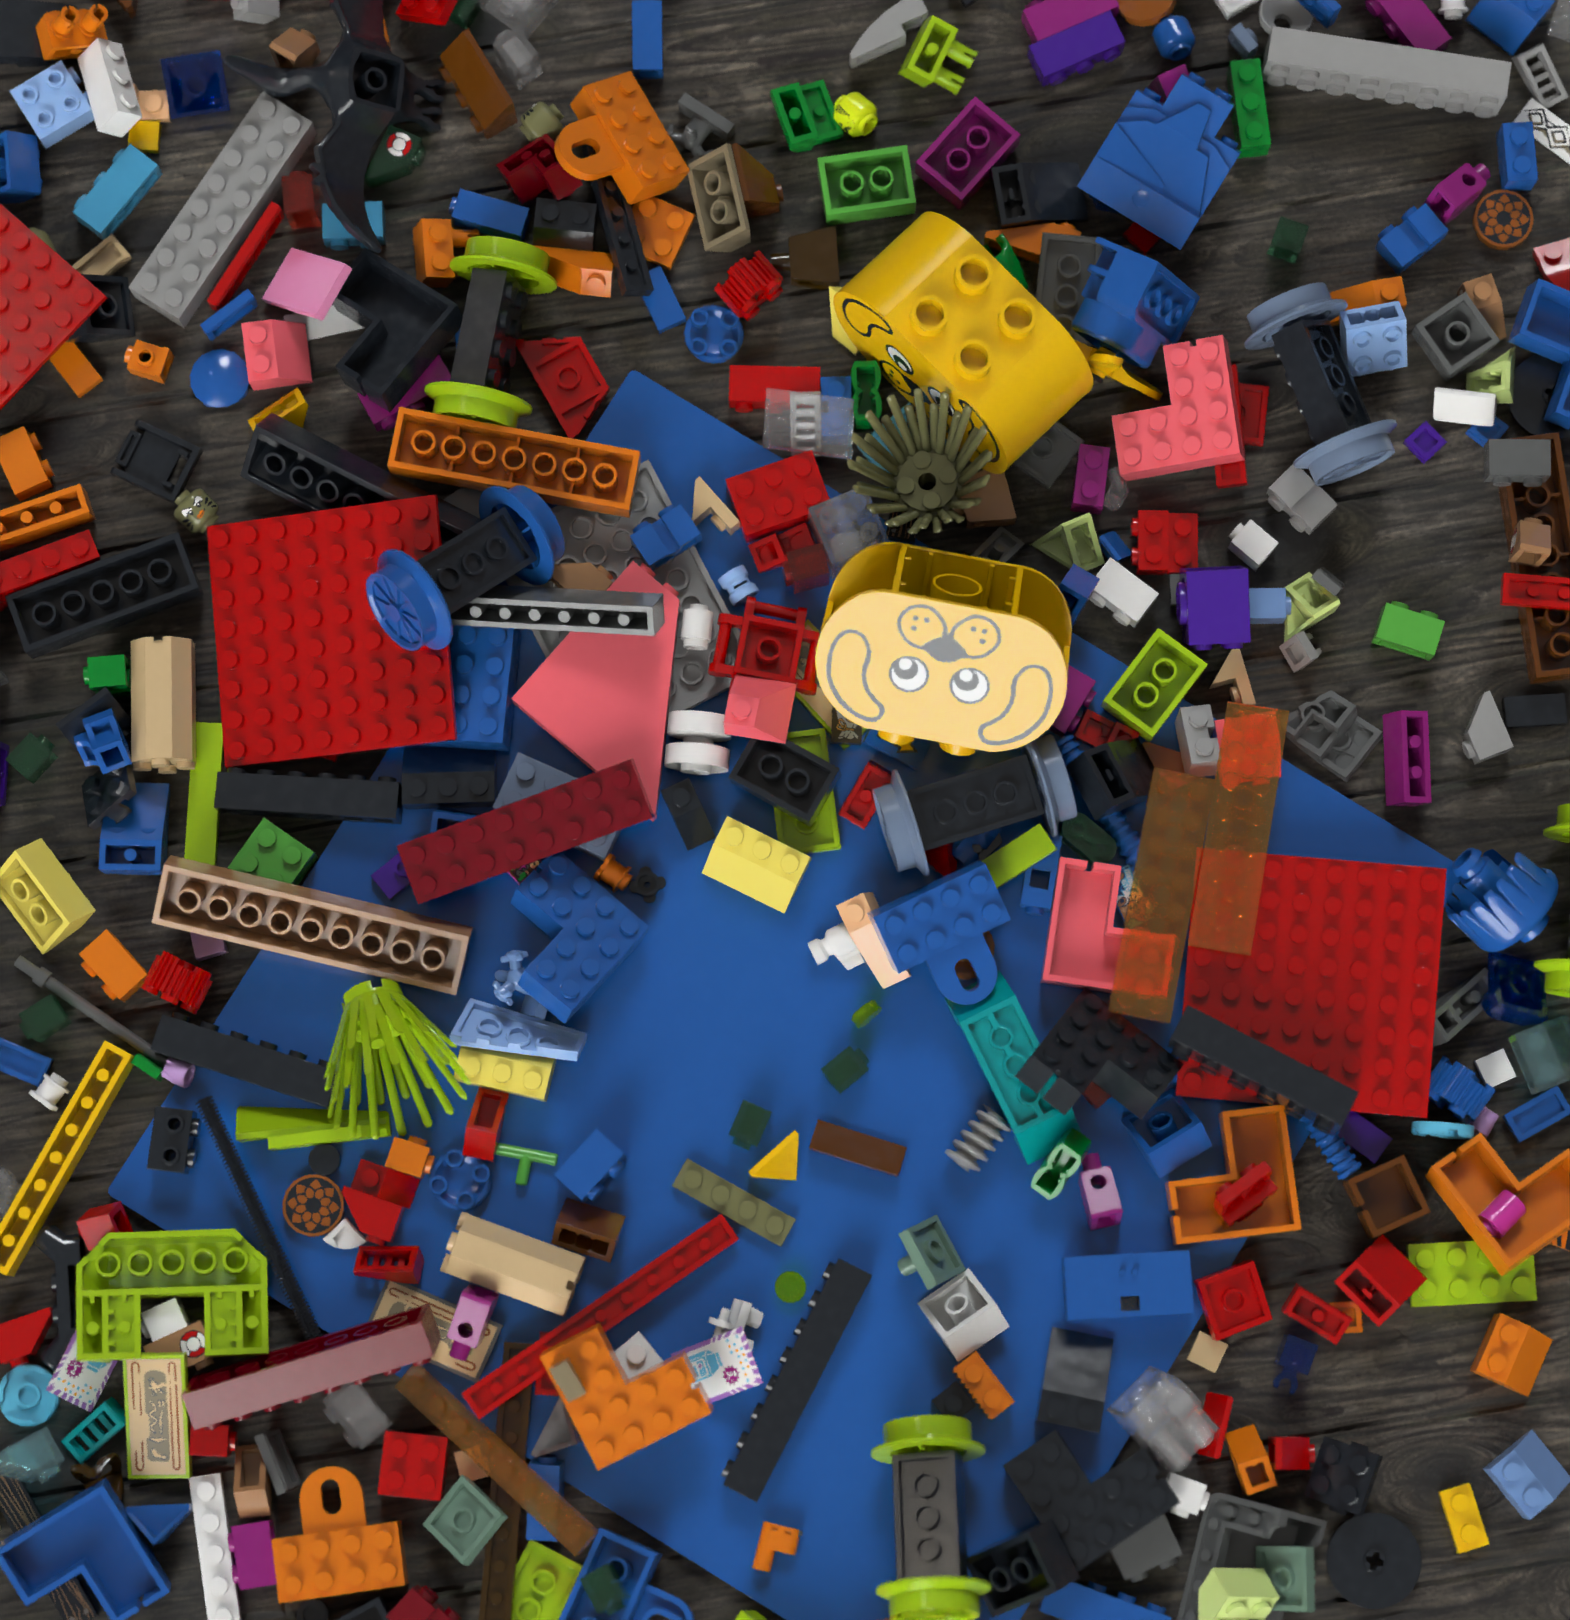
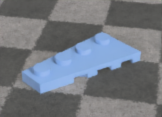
[449,998,588,1061]

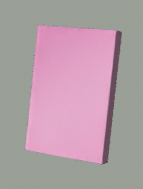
[262,248,352,321]

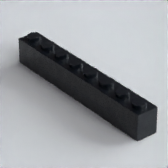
[721,1258,872,1502]

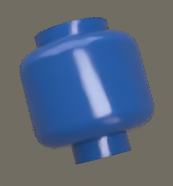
[1152,14,1196,61]

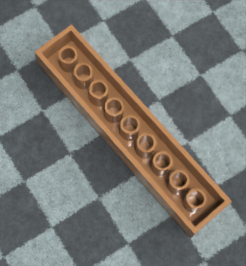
[152,855,473,995]

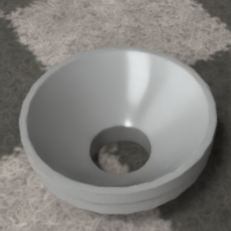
[1259,0,1313,34]

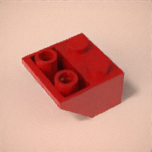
[1334,1234,1428,1327]

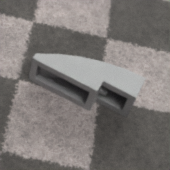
[849,0,928,69]

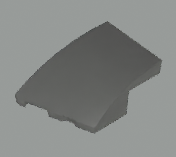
[1276,690,1383,782]

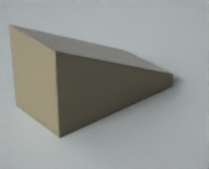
[549,1357,587,1402]

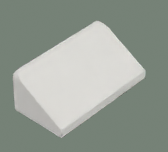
[1433,387,1497,427]

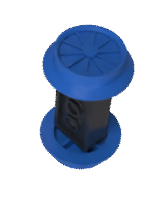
[366,485,565,651]

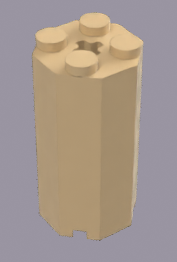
[130,636,196,774]
[440,1211,586,1317]

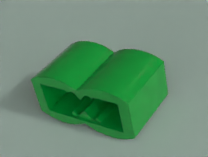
[851,361,882,429]
[1031,1128,1091,1200]

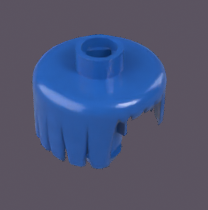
[1445,848,1559,952]

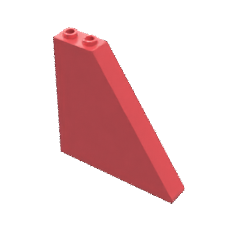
[511,561,680,822]

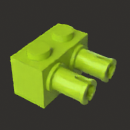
[898,15,978,95]

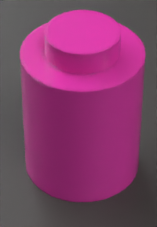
[1478,1190,1527,1239]

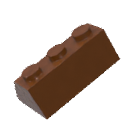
[439,28,518,139]

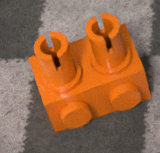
[35,4,108,60]
[413,218,479,288]

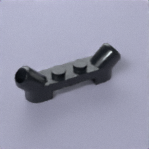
[35,1225,85,1371]

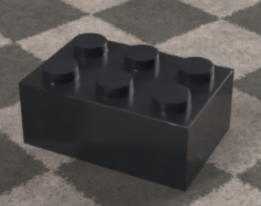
[728,738,841,827]
[967,1519,1080,1618]

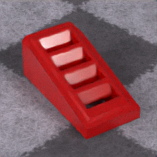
[353,1246,424,1284]

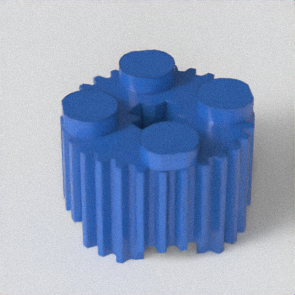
[1429,1056,1495,1125]

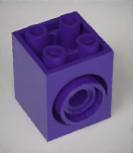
[1176,566,1251,651]

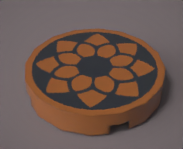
[1472,189,1534,250]
[282,1174,345,1237]

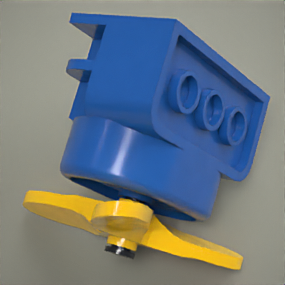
[1071,236,1200,401]

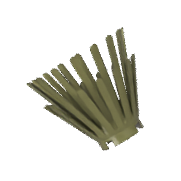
[847,388,992,534]

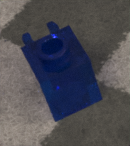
[1272,1334,1318,1394]

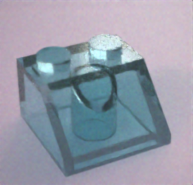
[1508,1015,1570,1095]
[0,1426,65,1484]

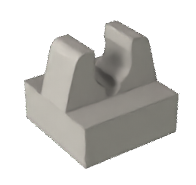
[1279,631,1322,673]

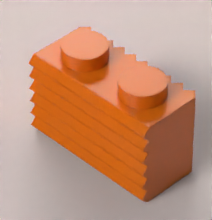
[952,1351,1015,1419]

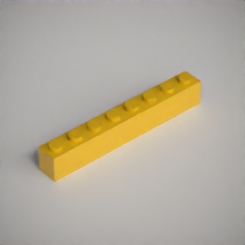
[0,1040,135,1277]

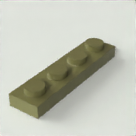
[672,1159,796,1247]

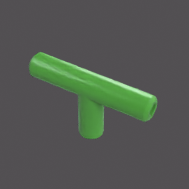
[496,1143,558,1186]

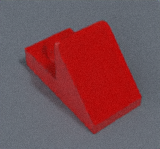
[350,1159,420,1209]

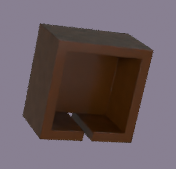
[1342,1155,1431,1239]

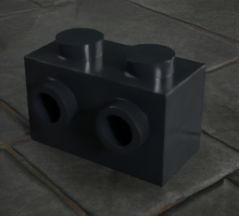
[147,1106,201,1174]

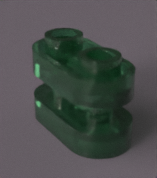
[1059,813,1117,866]

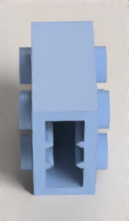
[10,60,94,149]
[1339,301,1407,377]

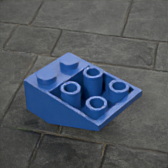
[99,783,170,875]

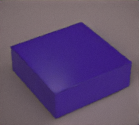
[1403,421,1447,464]

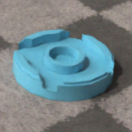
[1411,1121,1475,1139]
[0,1364,61,1426]

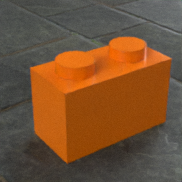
[0,426,54,501]
[79,929,148,1002]

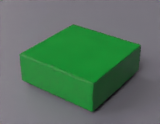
[131,1053,163,1082]

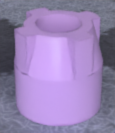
[161,1057,196,1088]
[1469,1107,1499,1139]

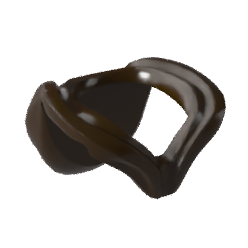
[70,1453,124,1502]

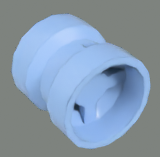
[718,565,759,607]

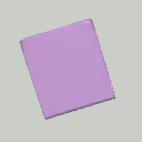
[190,932,229,962]

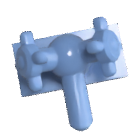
[492,950,547,1020]

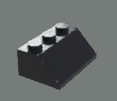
[402,747,497,810]

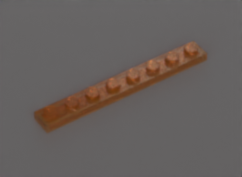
[395,1365,599,1556]

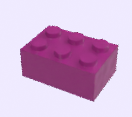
[915,97,1021,211]

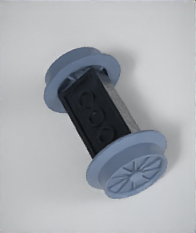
[1244,282,1397,486]
[872,734,1077,877]

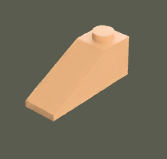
[836,892,911,989]

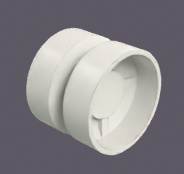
[664,710,731,775]

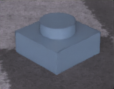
[1227,23,1258,60]

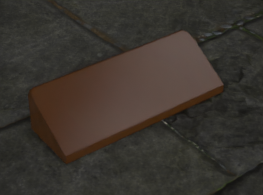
[809,1119,907,1177]

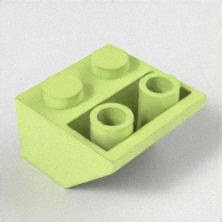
[1198,1568,1280,1620]

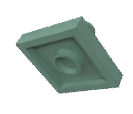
[897,1214,966,1290]
[423,1475,508,1566]
[1256,1545,1316,1612]

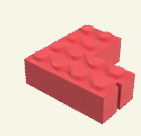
[1112,335,1245,482]
[1040,857,1175,1001]

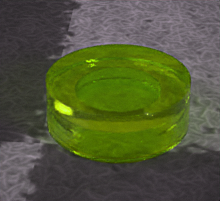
[851,1000,882,1028]
[775,1271,806,1303]

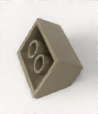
[687,143,751,253]

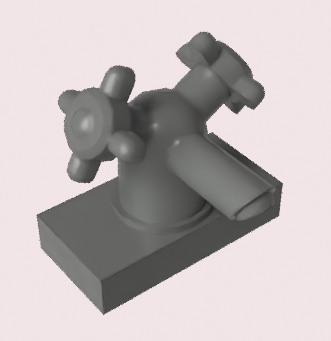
[667,92,735,165]

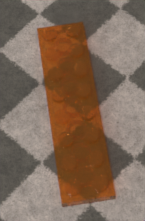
[1188,701,1289,955]
[1108,767,1215,1024]

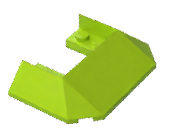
[76,1229,269,1363]

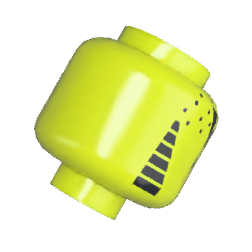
[833,92,878,137]

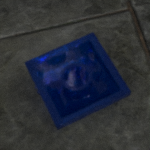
[160,49,231,119]
[1481,952,1548,1026]

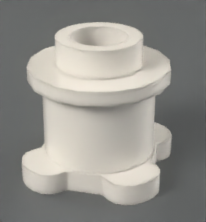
[1438,0,1468,20]
[29,1072,70,1112]

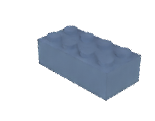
[492,752,622,861]

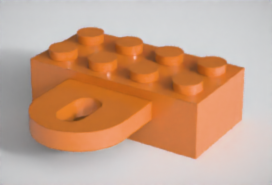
[554,71,690,205]
[271,1466,409,1603]

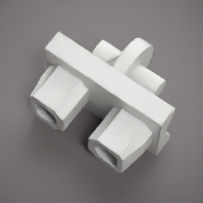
[708,1298,763,1352]

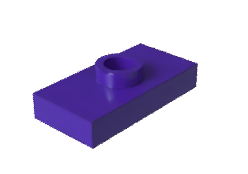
[370,837,419,901]

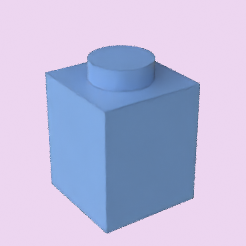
[1249,588,1291,624]

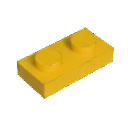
[1438,1483,1489,1553]

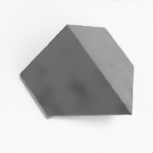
[531,1397,580,1457]

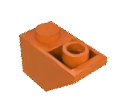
[1225,1424,1278,1495]

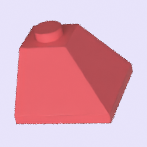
[723,674,797,744]

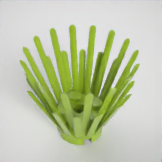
[324,979,471,1140]

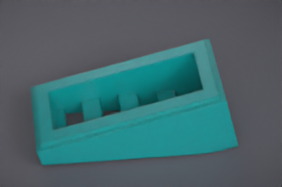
[61,1397,126,1464]

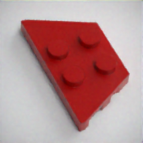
[515,337,610,439]

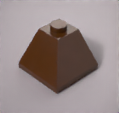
[731,143,784,219]

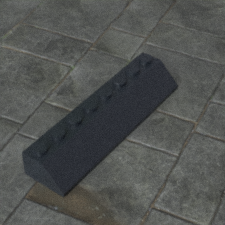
[240,413,482,545]

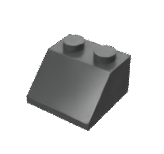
[1411,292,1500,382]

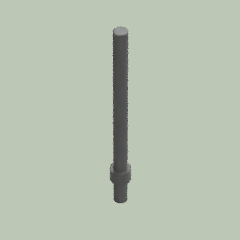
[14,955,169,1068]

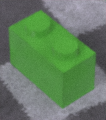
[1371,601,1445,661]

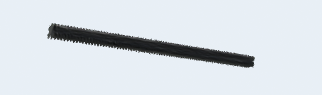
[195,1096,323,1340]

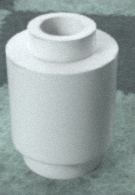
[681,604,714,650]

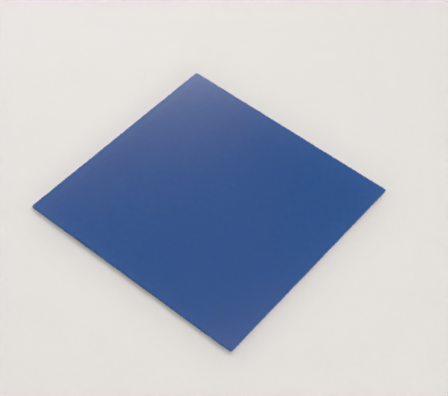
[108,370,1460,1620]

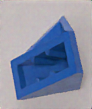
[126,1503,193,1545]

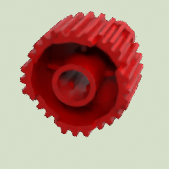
[714,250,783,321]
[141,951,213,1015]

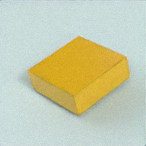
[128,120,161,153]

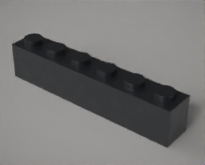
[214,768,403,824]
[150,1012,337,1109]

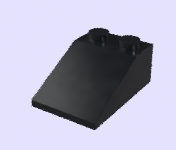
[1035,1327,1114,1433]

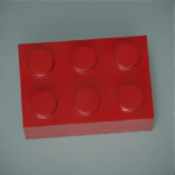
[725,450,832,543]

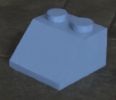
[1483,1429,1570,1520]

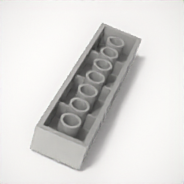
[1262,26,1512,118]
[129,91,317,328]

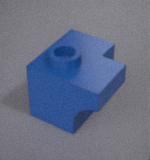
[73,708,132,774]

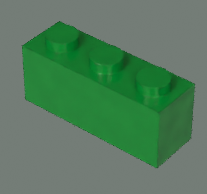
[1226,58,1271,159]

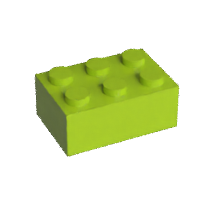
[1100,628,1208,742]

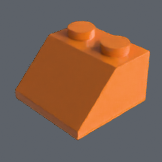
[1470,1313,1552,1397]

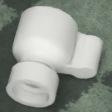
[807,922,865,970]

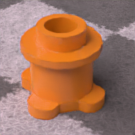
[593,853,633,893]

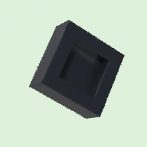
[931,1381,975,1417]

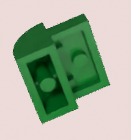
[769,80,844,152]

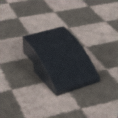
[0,0,78,68]

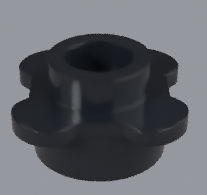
[629,866,666,903]

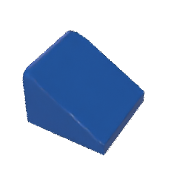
[1098,531,1131,564]

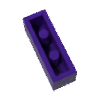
[1027,10,1125,87]

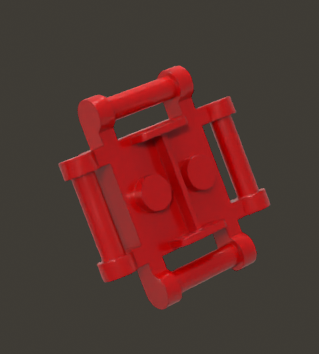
[708,596,820,701]

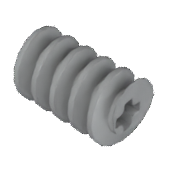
[944,1104,1012,1173]

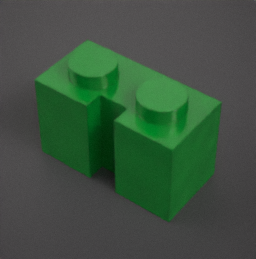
[83,654,131,697]

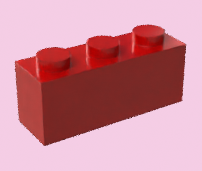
[729,365,820,413]

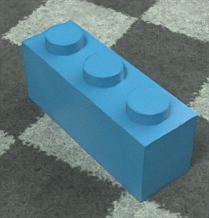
[73,144,162,240]

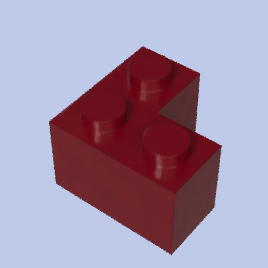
[496,133,583,204]
[386,1585,462,1620]

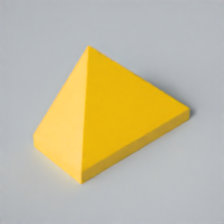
[248,387,308,432]
[748,1130,799,1180]

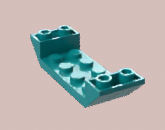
[944,970,1082,1165]

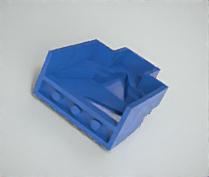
[1077,71,1241,250]

